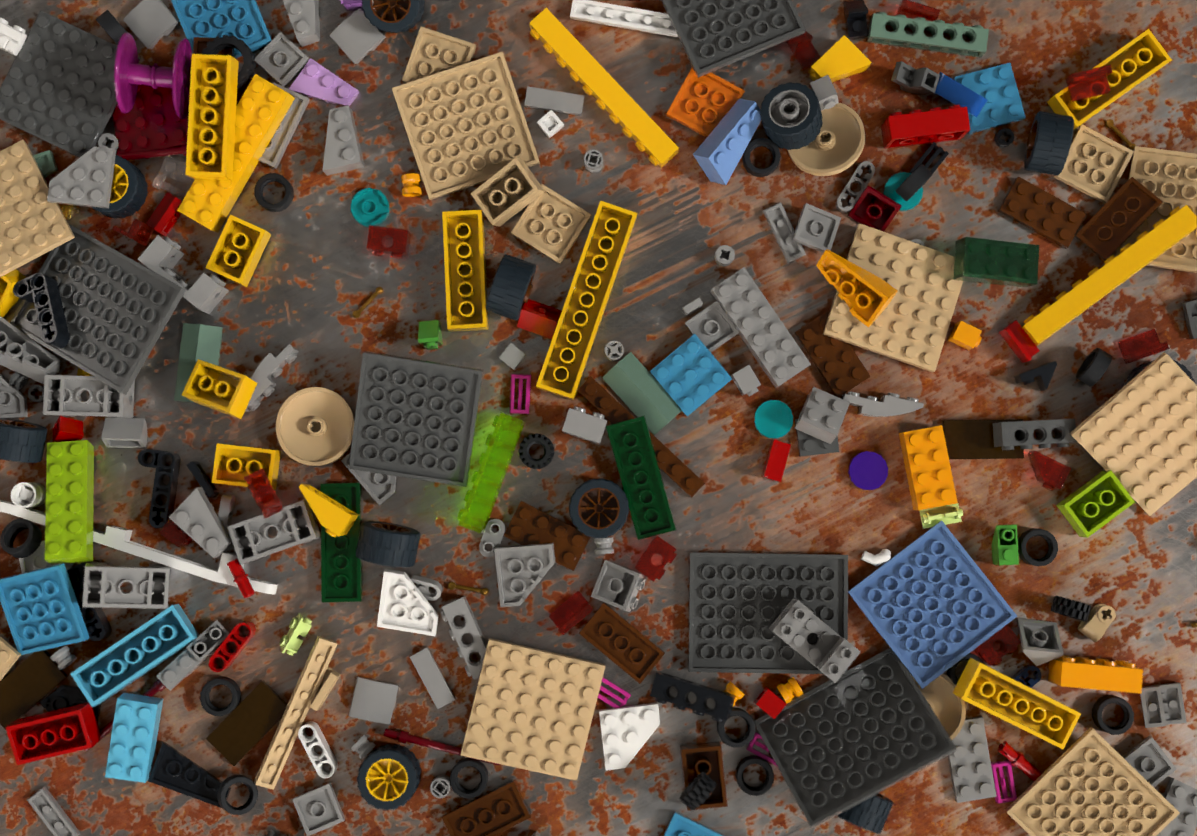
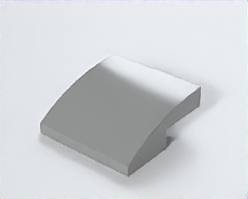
[123,0,179,49]
[330,8,386,64]
[348,676,399,725]
[1140,682,1187,728]

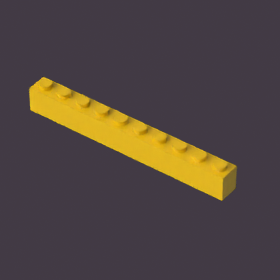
[529,8,679,168]
[1022,205,1197,346]

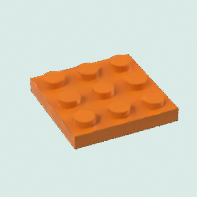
[666,67,745,138]

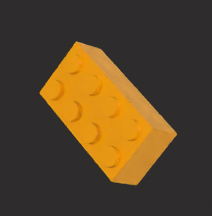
[898,425,958,510]
[1048,655,1143,694]

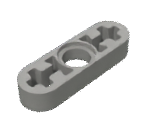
[836,161,875,213]
[218,494,235,552]

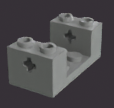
[138,235,229,314]
[43,375,135,418]
[227,500,321,564]
[83,562,170,609]
[769,598,860,683]

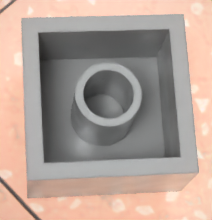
[795,387,850,444]
[562,406,607,445]

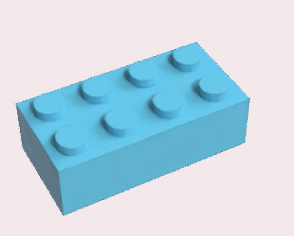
[105,693,163,783]

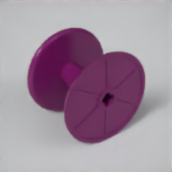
[115,32,192,119]

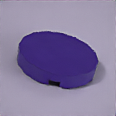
[848,451,888,490]

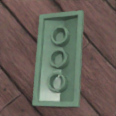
[174,323,223,403]
[602,352,682,435]

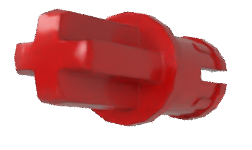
[227,558,255,598]

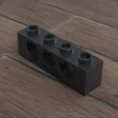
[650,672,736,722]

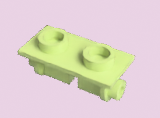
[919,503,963,529]
[279,613,312,656]

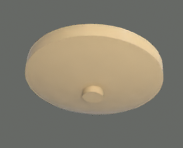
[788,103,865,176]
[276,387,355,466]
[909,673,966,740]

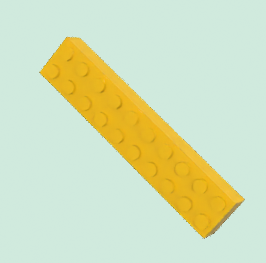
[536,200,637,401]

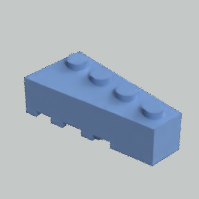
[693,98,761,185]

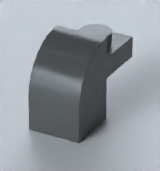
[891,61,940,95]

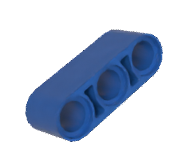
[935,72,988,117]

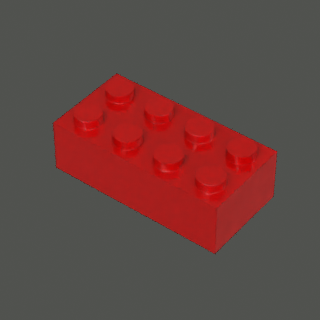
[881,105,970,149]
[5,702,102,765]

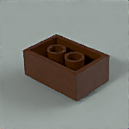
[680,742,728,811]

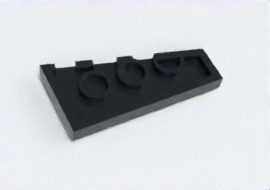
[148,742,231,808]

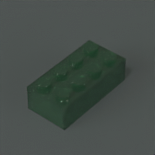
[953,237,1039,287]

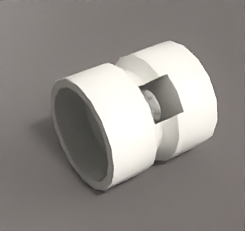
[11,482,46,508]

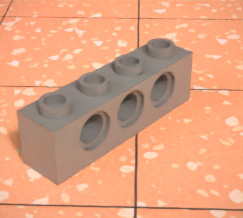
[441,596,487,680]

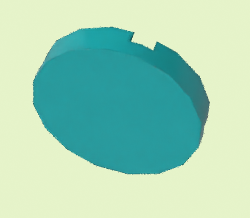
[883,172,923,212]
[350,188,390,227]
[754,400,793,439]

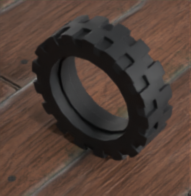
[202,35,256,89]

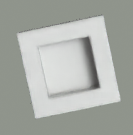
[537,110,564,139]

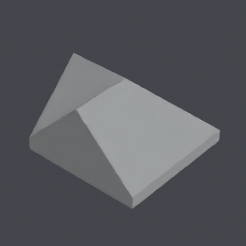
[1017,618,1064,666]

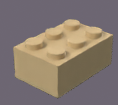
[471,158,545,227]

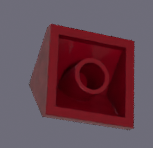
[848,185,901,232]

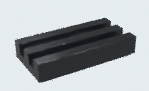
[909,142,949,174]
[187,461,219,498]

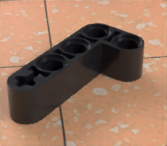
[13,273,70,348]
[138,449,181,528]
[67,560,112,641]

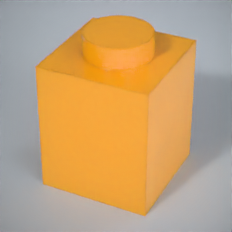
[948,321,982,350]

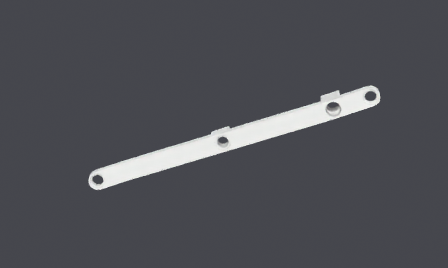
[0,500,278,595]

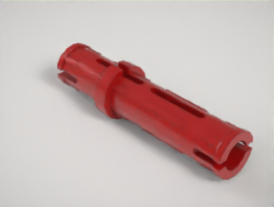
[997,741,1042,781]

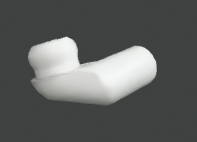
[861,549,891,566]

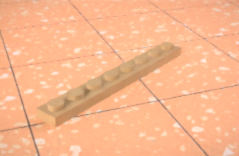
[254,636,337,790]

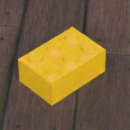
[205,215,271,287]
[182,359,257,419]
[212,443,281,490]

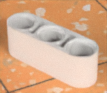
[298,721,338,778]

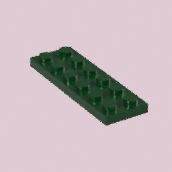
[606,415,676,540]
[320,483,362,602]

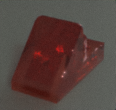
[786,31,821,70]

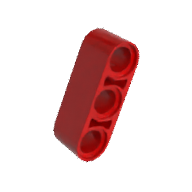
[209,621,256,672]

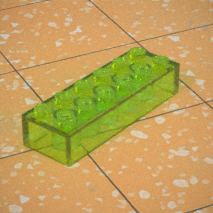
[457,412,525,533]

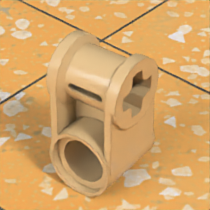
[1078,604,1116,642]

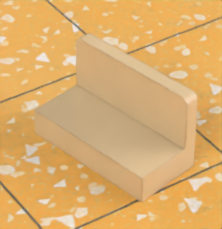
[310,666,341,711]

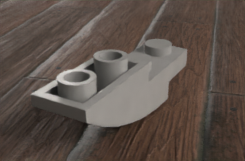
[245,344,299,412]
[841,391,924,417]
[156,620,229,691]

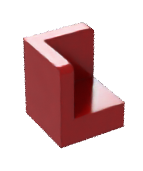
[52,416,84,442]
[754,686,787,719]

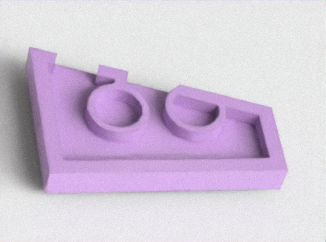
[289,58,359,106]

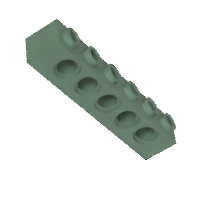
[867,12,989,58]

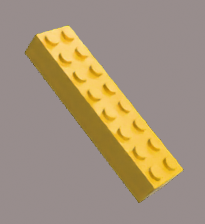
[177,74,295,233]

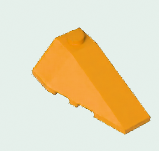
[816,249,898,327]

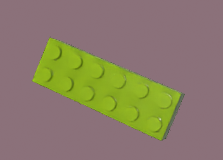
[45,440,94,565]

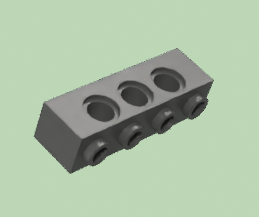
[993,419,1077,450]

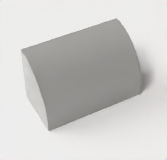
[101,417,148,448]

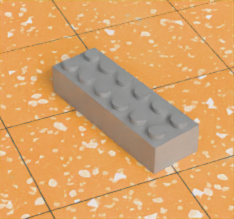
[710,267,811,388]

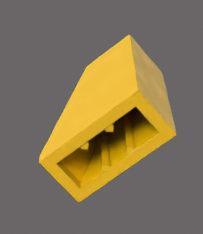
[808,35,872,82]

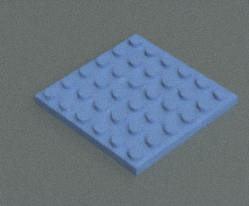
[848,521,1017,689]

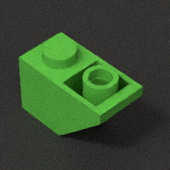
[418,320,443,350]
[992,525,1019,565]

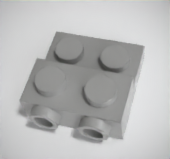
[591,560,646,612]

